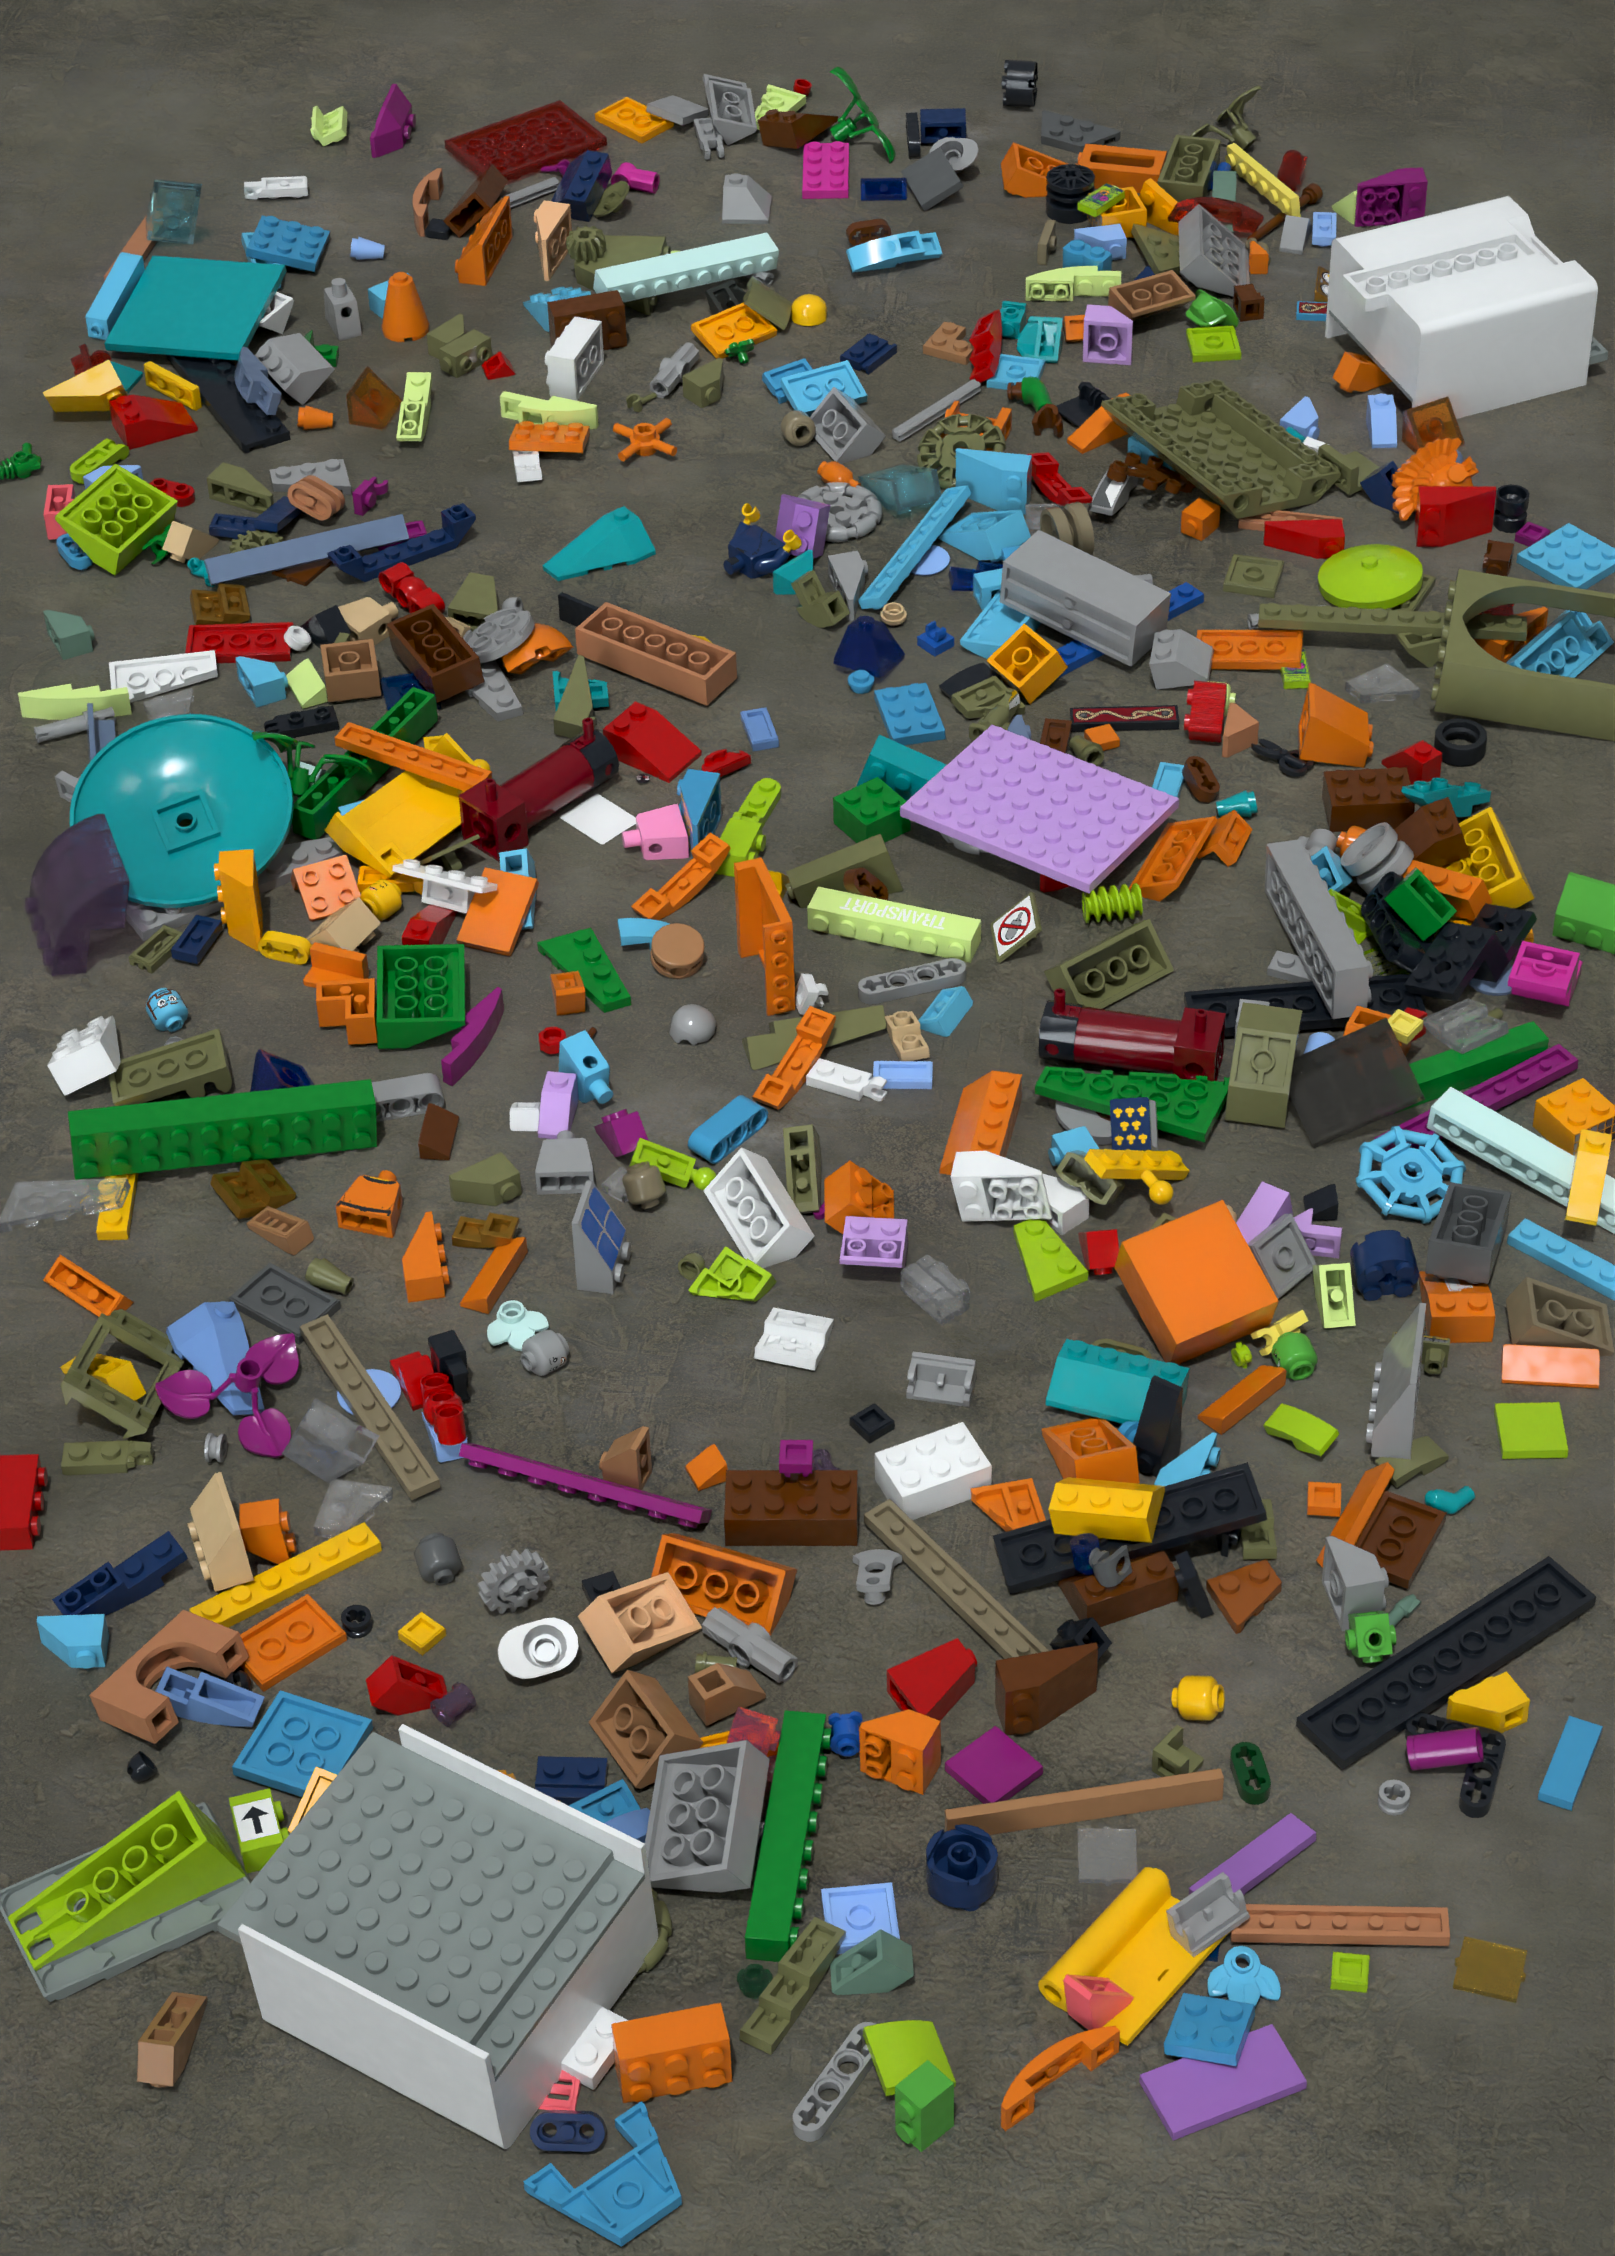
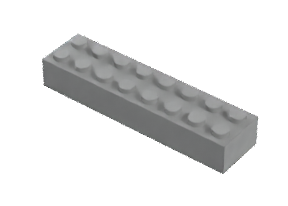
[1265,839,1373,1019]

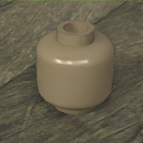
[781,410,816,446]
[622,1161,666,1209]

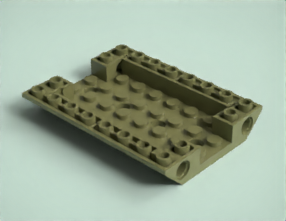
[1101,379,1341,519]

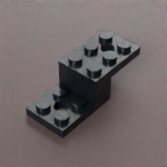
[1404,903,1537,1002]

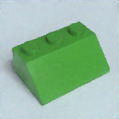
[1552,872,1615,954]

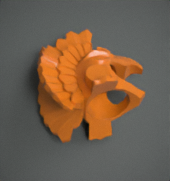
[1391,438,1479,521]

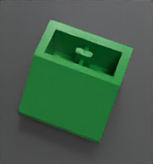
[1384,867,1457,941]

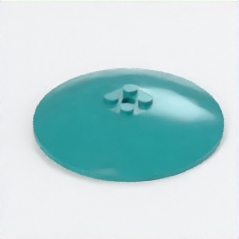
[69,714,294,908]

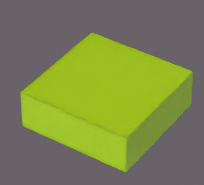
[1330,1952,1370,1993]

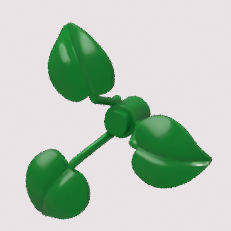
[830,67,896,163]
[251,731,372,797]

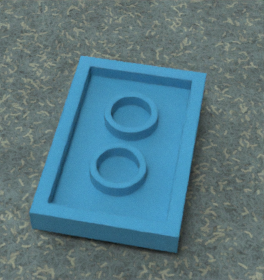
[874,683,945,745]

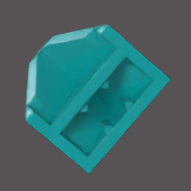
[1017,316,1063,363]

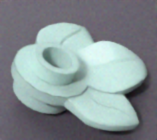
[487,1300,549,1351]

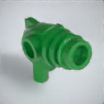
[0,443,42,480]

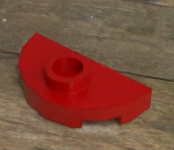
[702,749,751,777]

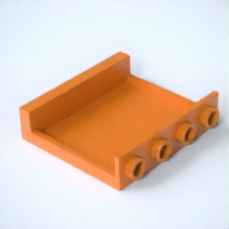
[734,857,795,1016]

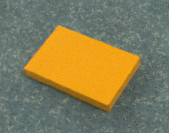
[595,97,674,143]
[691,302,777,359]

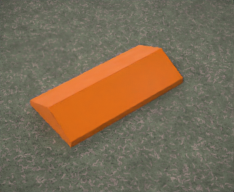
[1129,816,1218,902]

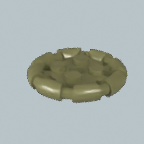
[917,413,1006,490]

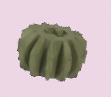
[566,225,607,263]

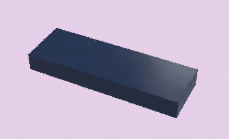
[254,496,303,533]

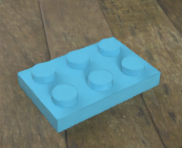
[780,360,868,417]

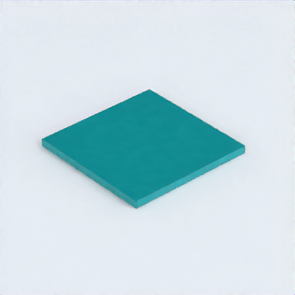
[104,256,287,360]

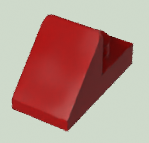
[389,1351,434,1411]

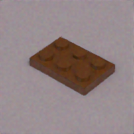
[1354,1490,1447,1589]

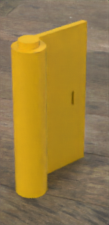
[1038,1867,1230,2046]

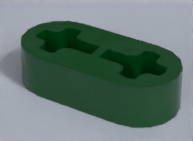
[1230,1742,1271,1805]

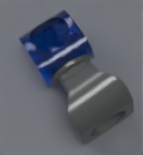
[1070,1533,1132,1587]

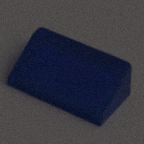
[861,178,907,201]

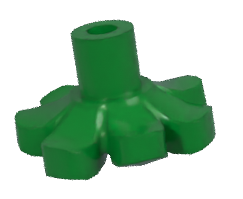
[724,339,755,364]

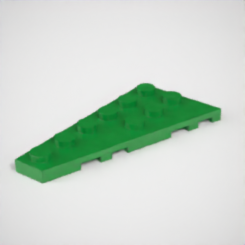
[1035,1066,1230,1143]

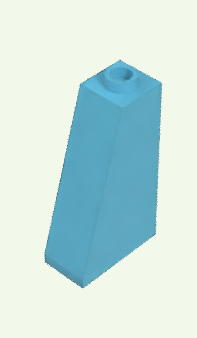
[85,252,145,340]

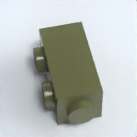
[439,329,492,378]

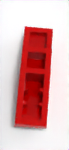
[969,309,1002,383]

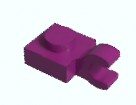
[352,477,389,516]

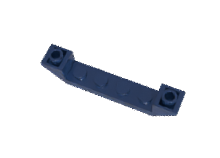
[327,503,476,582]

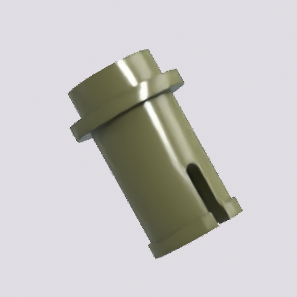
[695,1651,737,1673]

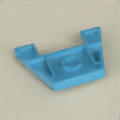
[523,2101,682,2247]

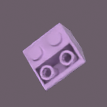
[840,1216,908,1268]

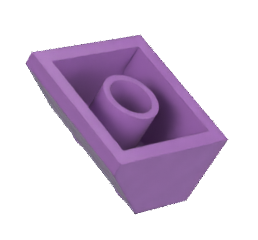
[775,494,831,559]

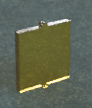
[1453,1936,1527,2003]

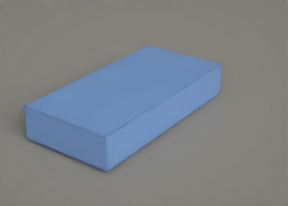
[740,707,779,751]

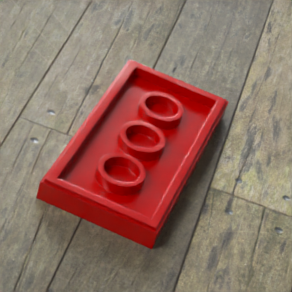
[185,622,294,663]

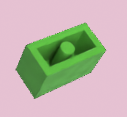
[895,2060,954,2152]

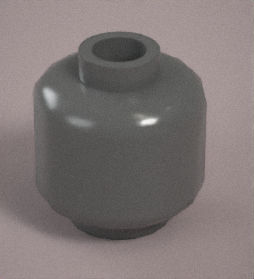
[414,1533,462,1585]

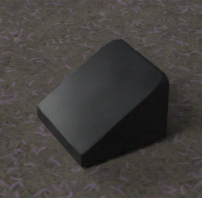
[1303,1184,1338,1221]

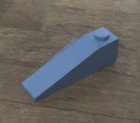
[166,1301,264,1415]

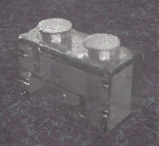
[900,1254,970,1326]

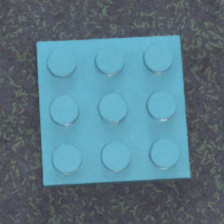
[1516,523,1615,589]

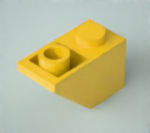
[1446,1671,1530,1733]

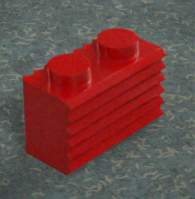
[1184,681,1227,743]

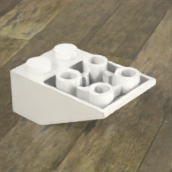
[47,1015,121,1096]
[951,1151,1052,1222]

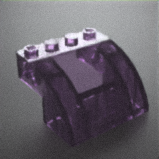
[25,814,130,976]

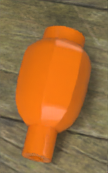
[817,461,861,487]

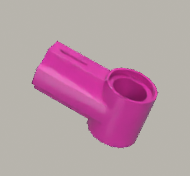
[611,162,660,193]

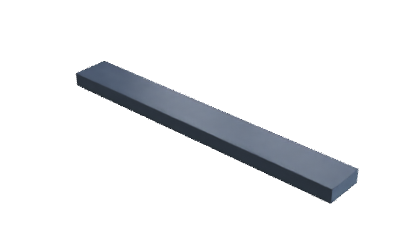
[204,514,409,586]

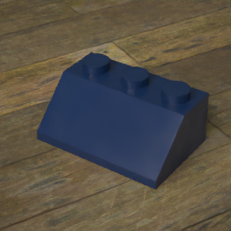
[551,150,613,222]

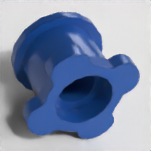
[828,1711,863,1757]

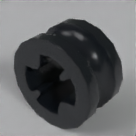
[341,1605,372,1639]

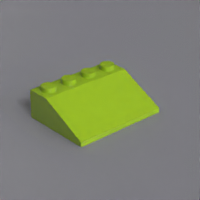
[55,463,178,575]

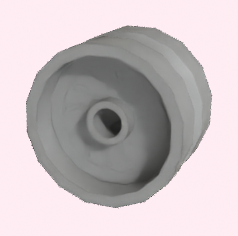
[1340,822,1414,894]

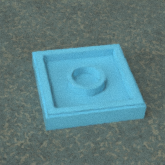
[987,354,1045,390]

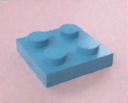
[1164,1993,1255,2066]

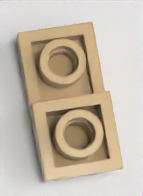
[885,1011,930,1061]

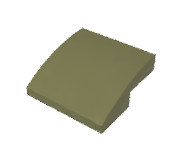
[743,276,792,330]

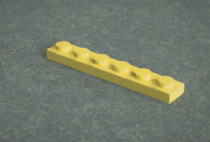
[1225,143,1301,217]

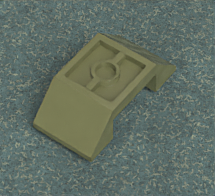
[1225,1002,1303,1129]

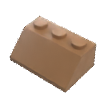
[1108,270,1196,321]
[588,1670,703,1789]

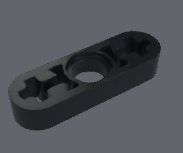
[906,112,920,157]

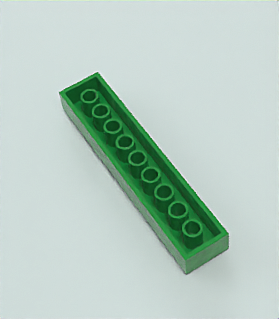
[68,1079,377,1180]

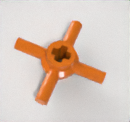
[613,418,677,462]

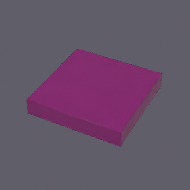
[945,1726,1043,1804]

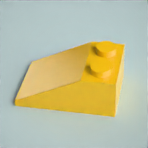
[43,360,128,412]

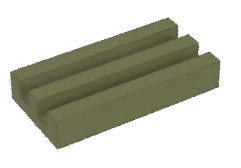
[129,925,182,974]

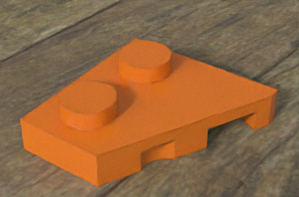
[971,1478,1046,1532]

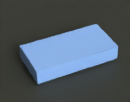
[873,1061,933,1089]

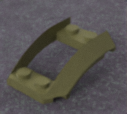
[61,1309,184,1439]

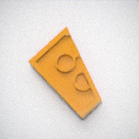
[1139,178,1189,236]

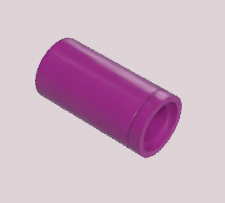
[1407,1727,1484,1771]

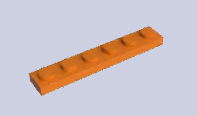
[335,722,492,791]

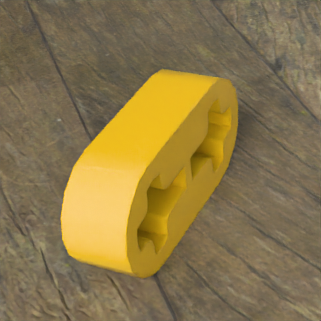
[258,931,312,965]

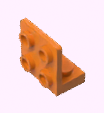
[290,854,361,921]

